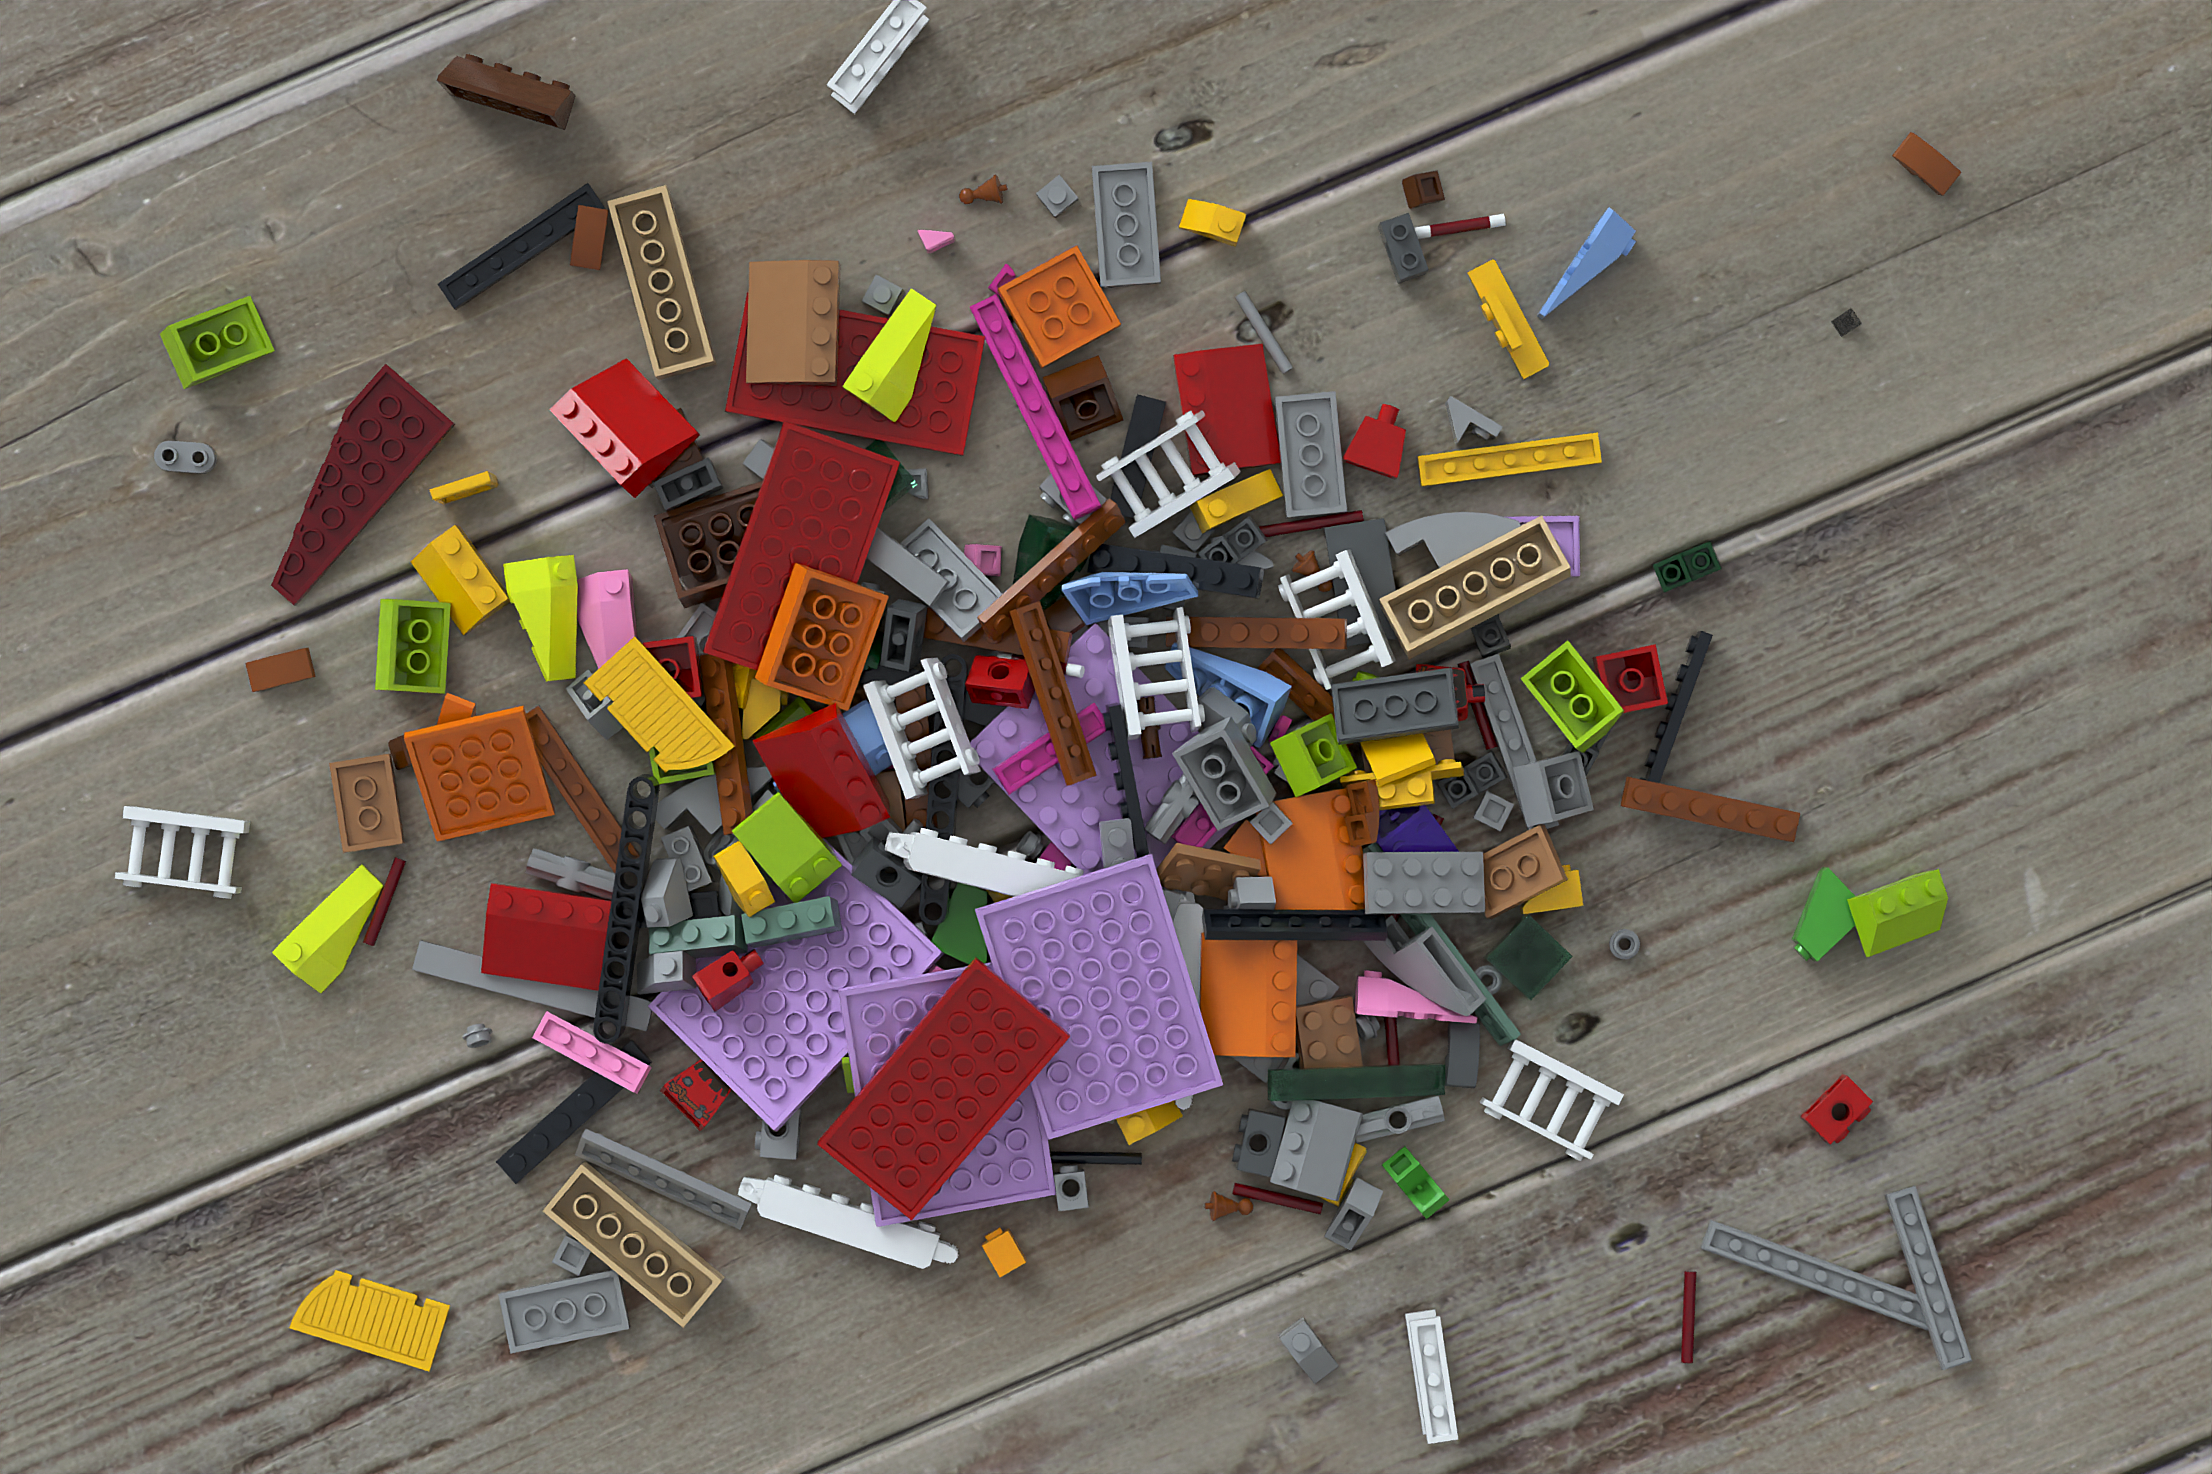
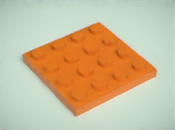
[404,706,555,842]

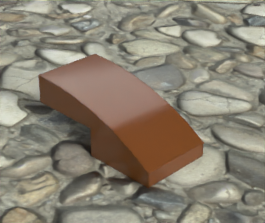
[1892,132,1961,196]
[570,205,609,270]
[245,648,316,692]
[1344,779,1379,847]

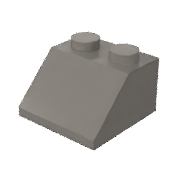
[1513,751,1594,827]

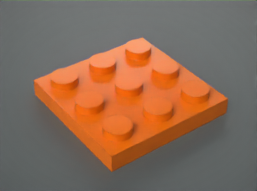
[997,245,1121,369]

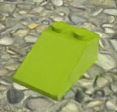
[160,296,275,389]
[732,791,842,903]

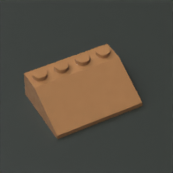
[746,260,841,386]

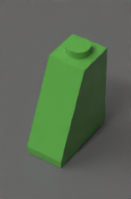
[1792,867,1855,962]
[931,883,988,964]

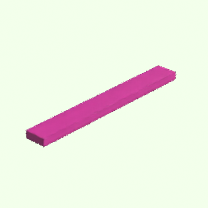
[970,294,1101,520]

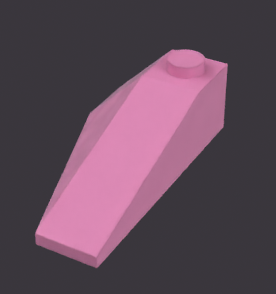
[577,569,637,669]
[1354,970,1477,1023]

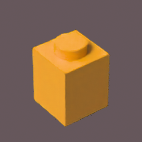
[982,1227,1027,1277]

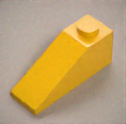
[1190,469,1283,534]

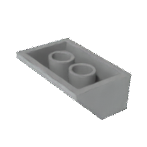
[1172,716,1276,831]
[1270,1094,1363,1201]

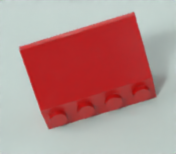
[1173,344,1281,477]
[549,358,700,498]
[753,703,890,838]
[481,883,611,991]

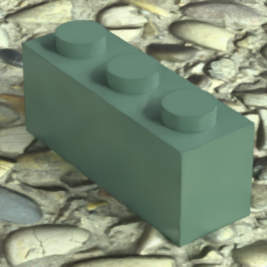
[741,896,842,948]
[649,915,748,959]

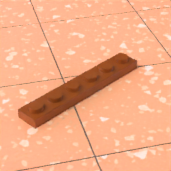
[977,499,1126,641]
[1009,601,1097,786]
[924,608,1073,663]
[1166,616,1347,649]
[699,654,753,835]
[895,682,938,833]
[526,705,640,873]
[1620,777,1800,842]

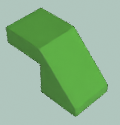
[1382,1146,1450,1219]

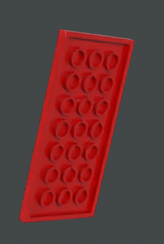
[725,292,985,456]
[703,421,900,670]
[817,957,1070,1221]

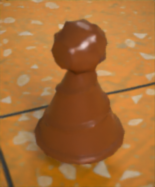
[959,174,1008,204]
[1292,550,1333,592]
[1204,1191,1253,1221]

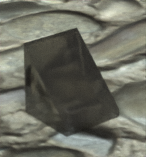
[1831,308,1862,337]

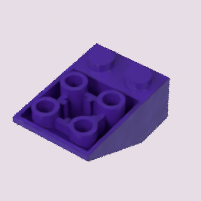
[1376,805,1459,852]

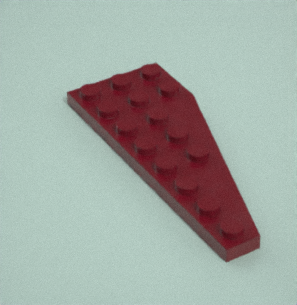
[271,364,455,606]

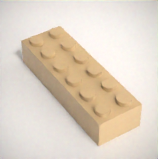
[607,185,717,380]
[1379,515,1571,660]
[543,1161,725,1328]

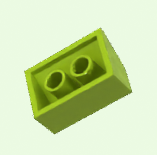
[375,599,451,694]
[1520,640,1624,753]
[1847,869,1948,957]

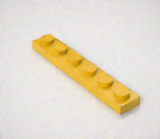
[1417,432,1602,487]

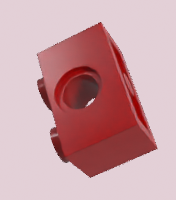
[965,655,1035,709]
[1800,1074,1873,1145]

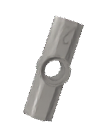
[1144,773,1200,844]
[525,848,615,900]
[1356,1095,1445,1143]

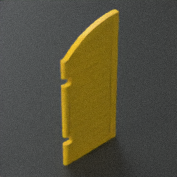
[584,636,735,773]
[289,1270,450,1371]

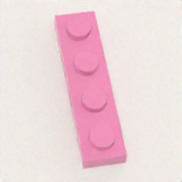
[532,1011,652,1094]

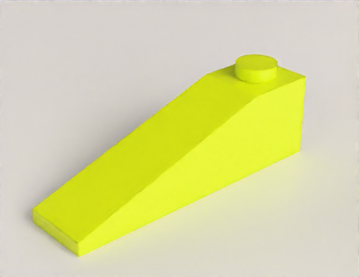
[843,288,937,423]
[503,555,578,682]
[272,864,384,993]

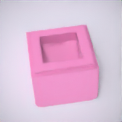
[917,230,955,254]
[964,544,1002,576]

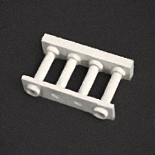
[827,0,929,114]
[1096,410,1241,538]
[1278,549,1396,690]
[1107,607,1205,740]
[863,658,981,799]
[115,806,250,899]
[1480,1039,1624,1161]
[1405,1309,1458,1444]

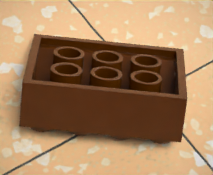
[437,54,576,130]
[654,481,763,609]

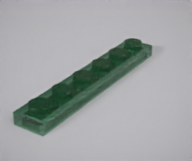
[1268,1063,1445,1101]

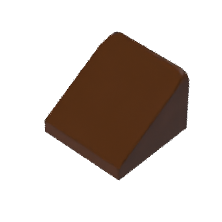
[1402,170,1445,209]
[1043,597,1085,634]
[388,735,412,770]

